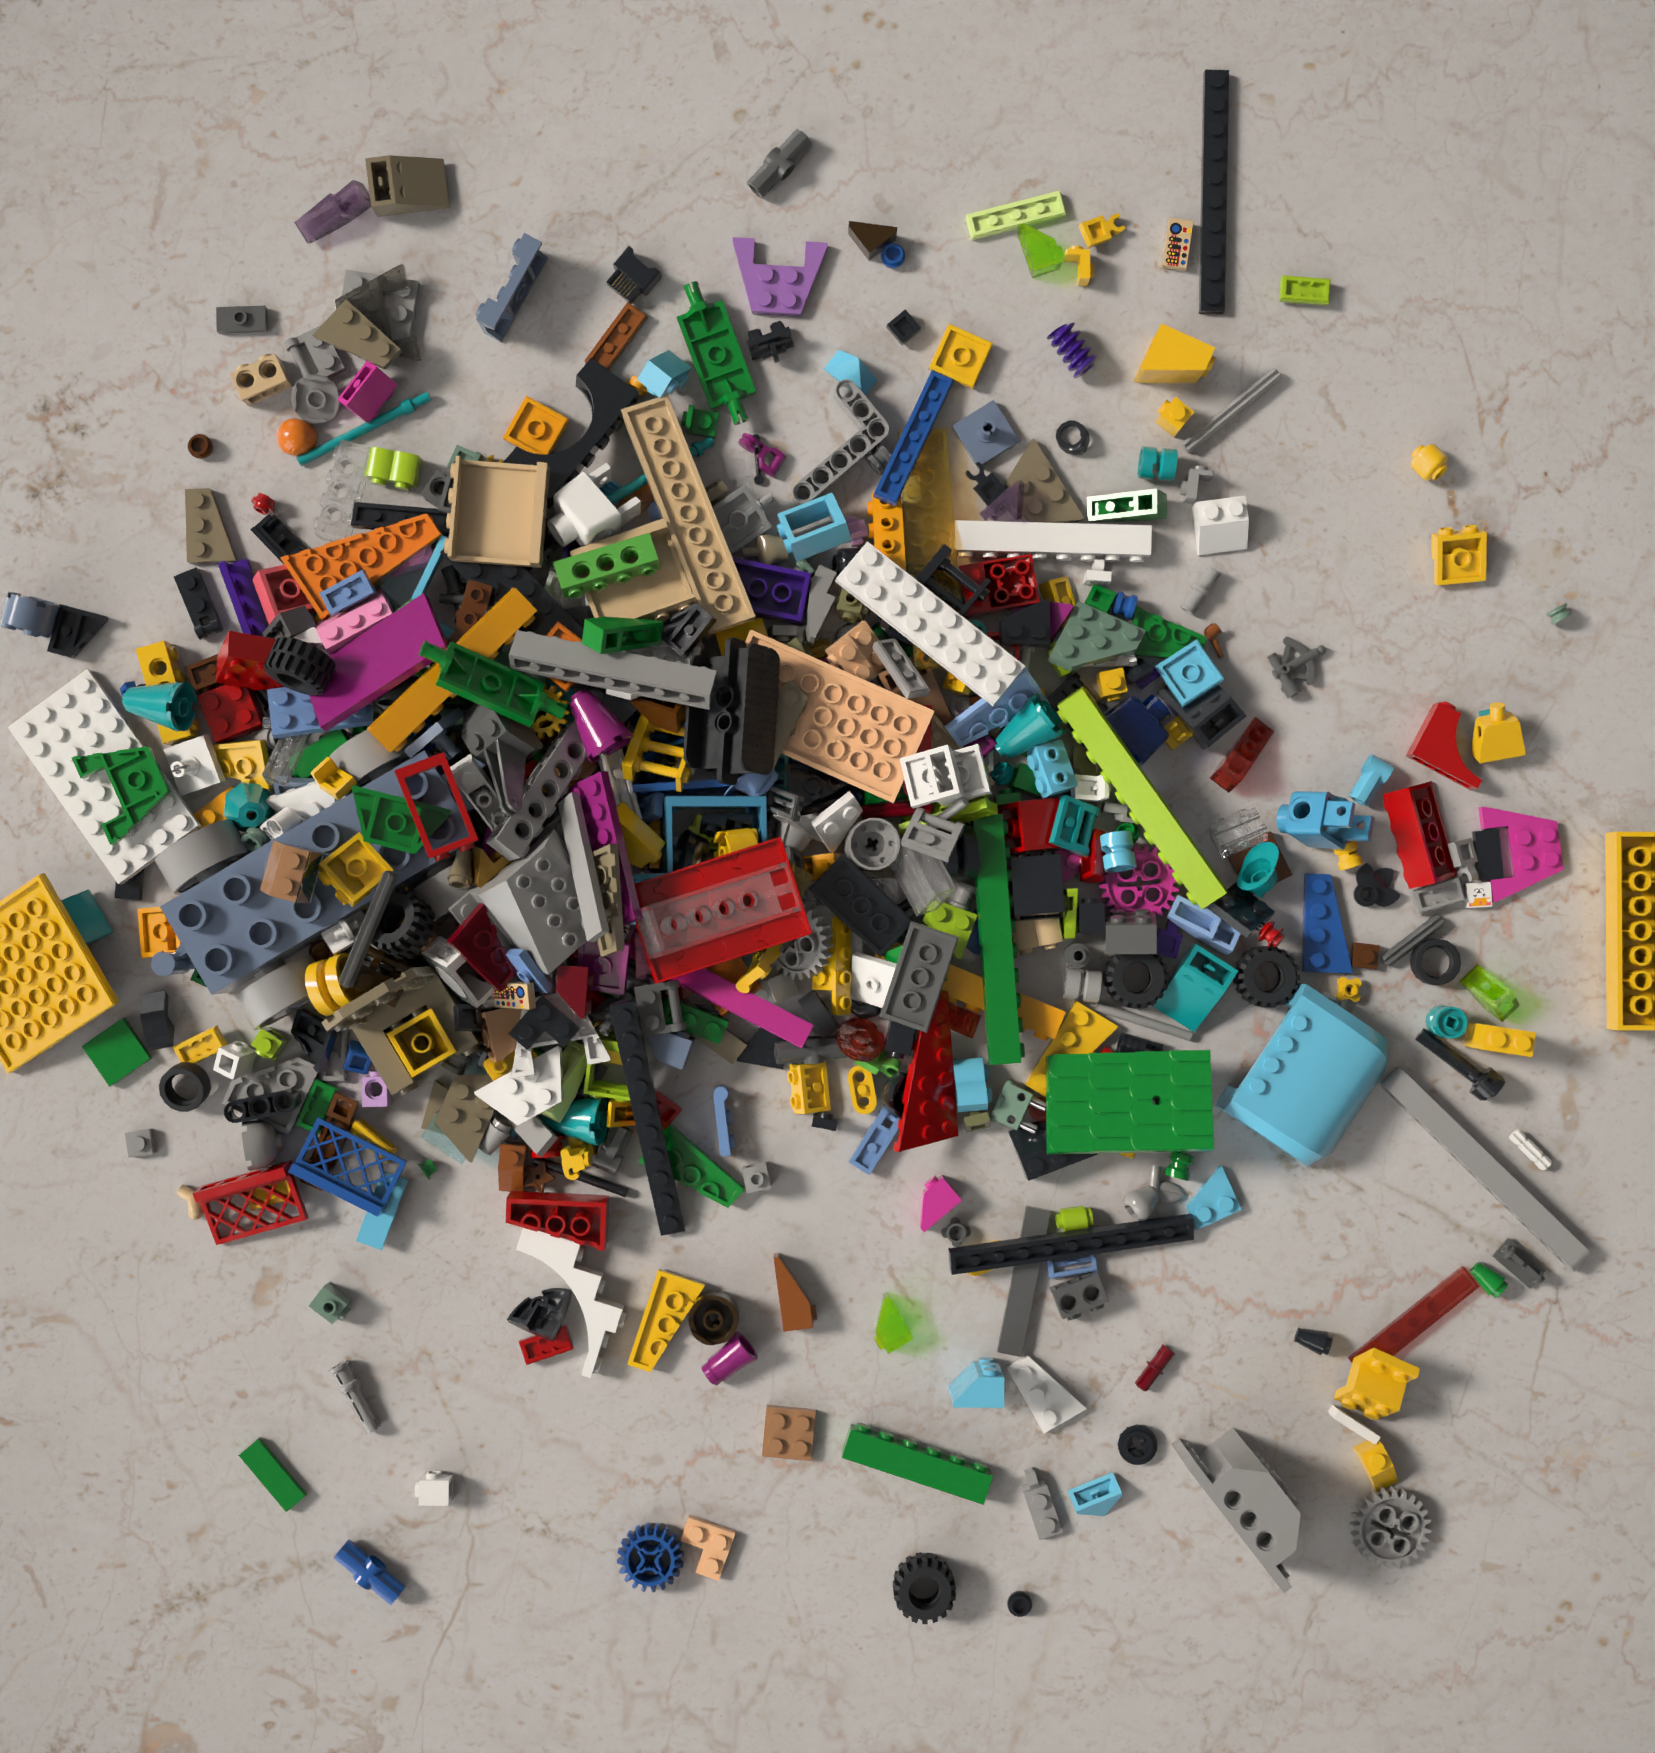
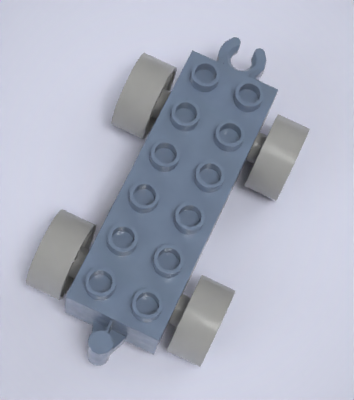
[151,730,495,1030]

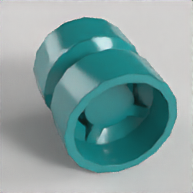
[1138,446,1178,482]
[1425,1005,1468,1039]

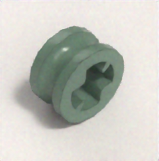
[1546,603,1572,625]
[241,827,267,852]

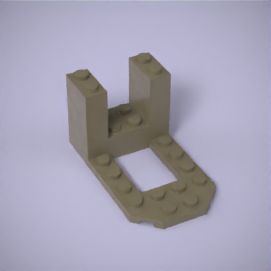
[321,966,483,1096]

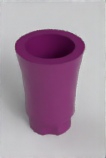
[701,1331,758,1386]

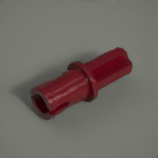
[1135,1344,1175,1392]

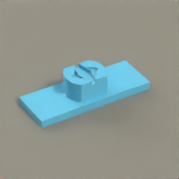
[356,1171,408,1250]

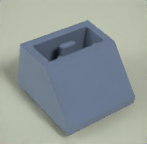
[647,1024,695,1069]

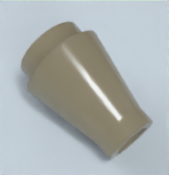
[447,850,473,889]

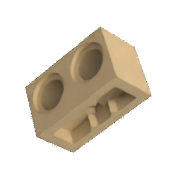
[230,354,293,406]

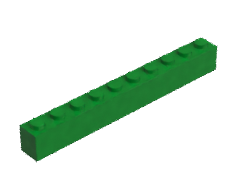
[971,814,1025,1065]

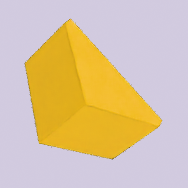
[607,1098,636,1127]

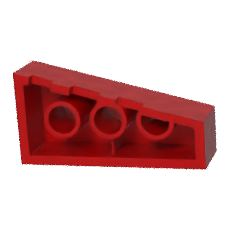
[505,1191,609,1251]

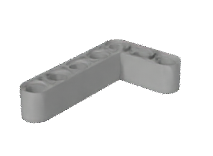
[791,379,889,506]

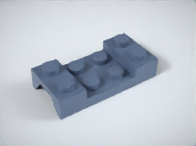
[476,233,548,342]

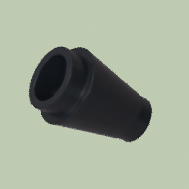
[1294,1327,1333,1356]

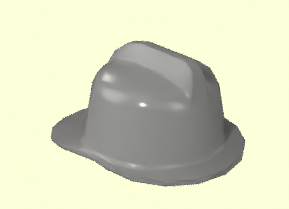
[772,815,815,853]

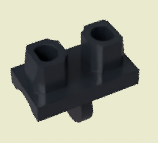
[747,321,794,363]

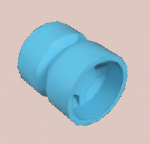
[1100,831,1137,872]

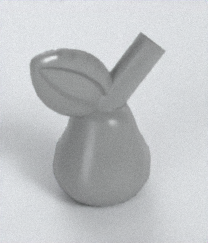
[1124,1165,1185,1221]

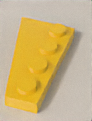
[627,1269,705,1372]

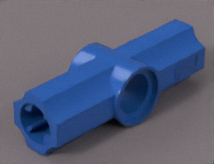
[334,1539,406,1605]

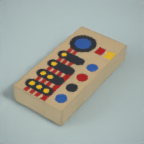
[1161,217,1194,271]
[493,982,536,1010]

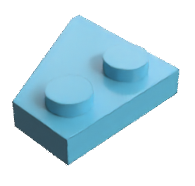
[1185,1165,1242,1230]

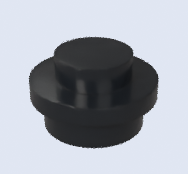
[1007,1591,1032,1617]

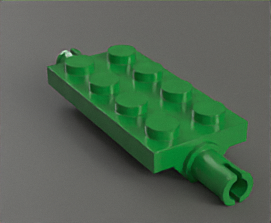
[677,281,756,425]
[418,640,567,727]

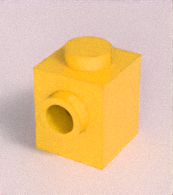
[1156,396,1194,437]
[1095,668,1128,702]

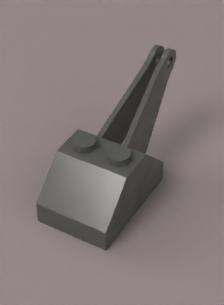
[461,703,544,817]

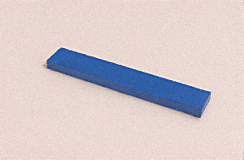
[873,371,954,507]

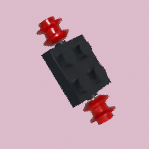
[1208,882,1285,948]

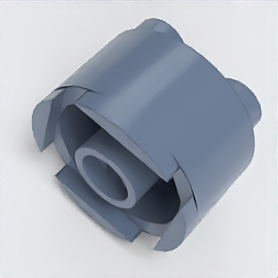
[0,592,59,638]

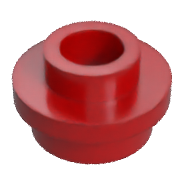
[251,493,276,515]

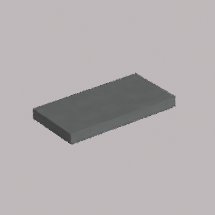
[879,921,959,1033]

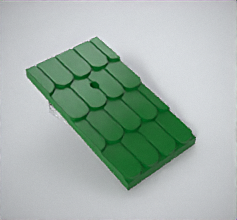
[1046,1050,1214,1154]

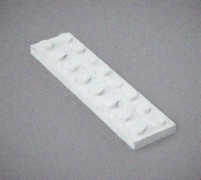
[835,541,1025,706]

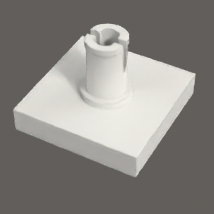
[163,734,226,796]

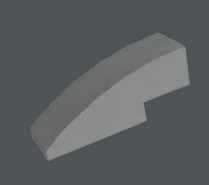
[805,564,837,647]

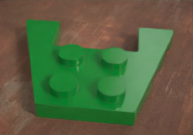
[72,746,171,845]

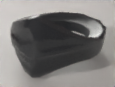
[1056,420,1090,455]

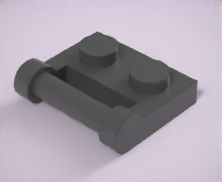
[634,980,687,1037]

